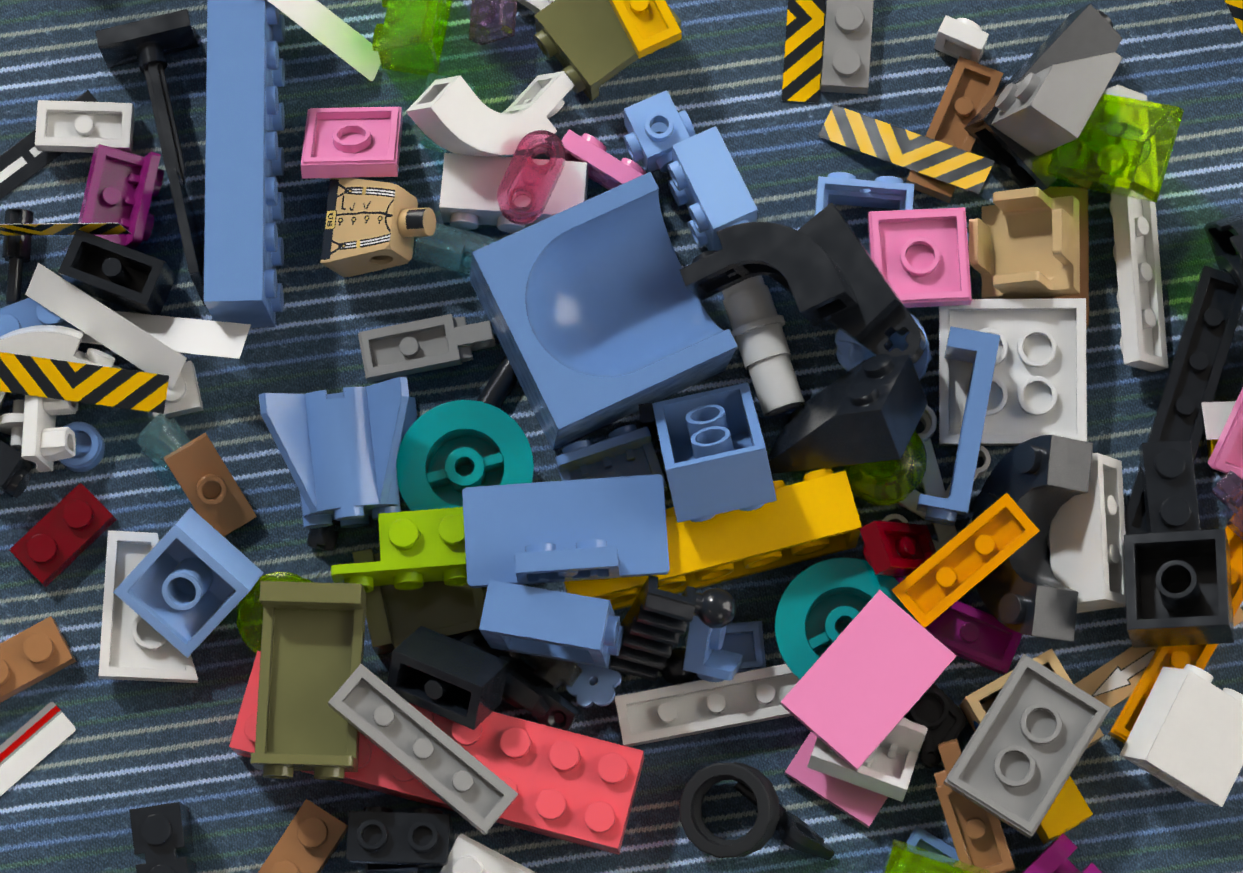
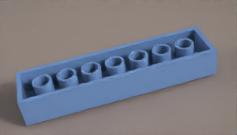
[204,0,285,328]

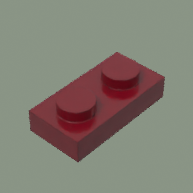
[9,482,117,587]
[859,521,936,577]

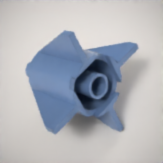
[259,377,417,529]

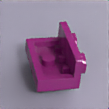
[78,144,164,249]

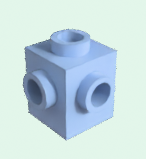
[623,90,695,173]

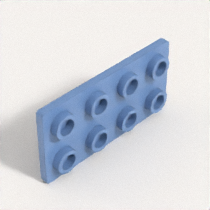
[462,474,670,588]

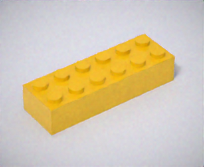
[563,468,862,610]

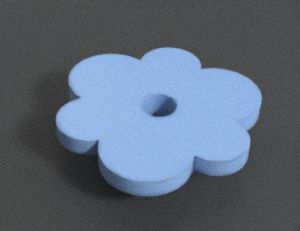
[566,663,622,708]

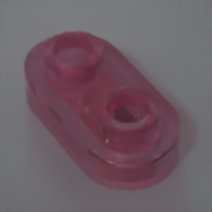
[497,130,565,224]

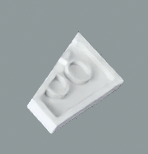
[98,530,198,683]

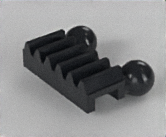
[608,575,736,685]

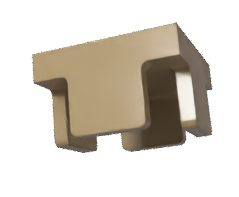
[969,187,1080,299]

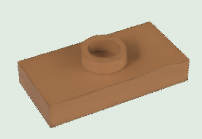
[163,432,257,537]

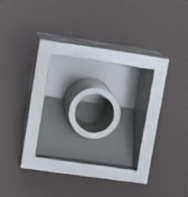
[991,52,1123,156]

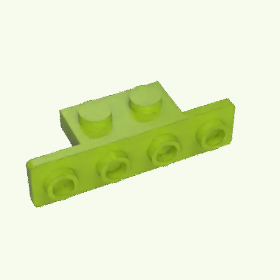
[331,507,468,593]

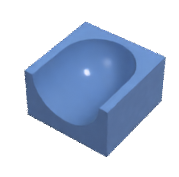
[470,171,738,451]

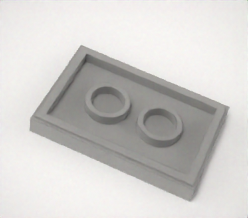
[943,654,1111,838]

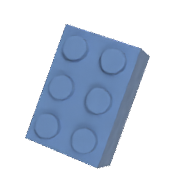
[652,382,777,523]

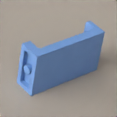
[916,326,1000,526]

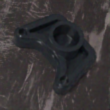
[904,683,966,769]

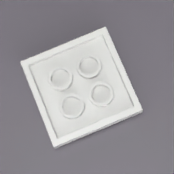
[939,298,1087,446]

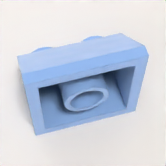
[113,507,264,658]

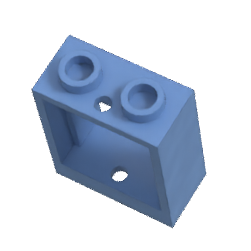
[479,580,623,668]

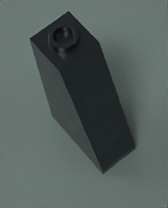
[964,4,1122,190]

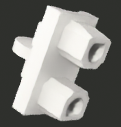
[0,395,78,472]

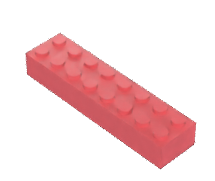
[229,651,644,855]

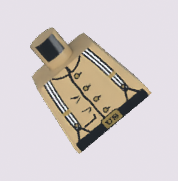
[320,178,436,277]

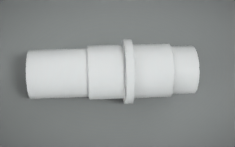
[722,275,804,416]

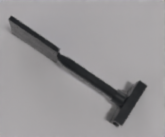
[95,9,206,307]

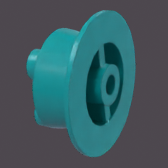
[396,400,534,511]
[775,558,915,680]

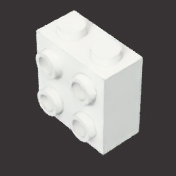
[1120,664,1243,807]

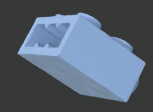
[667,126,758,251]

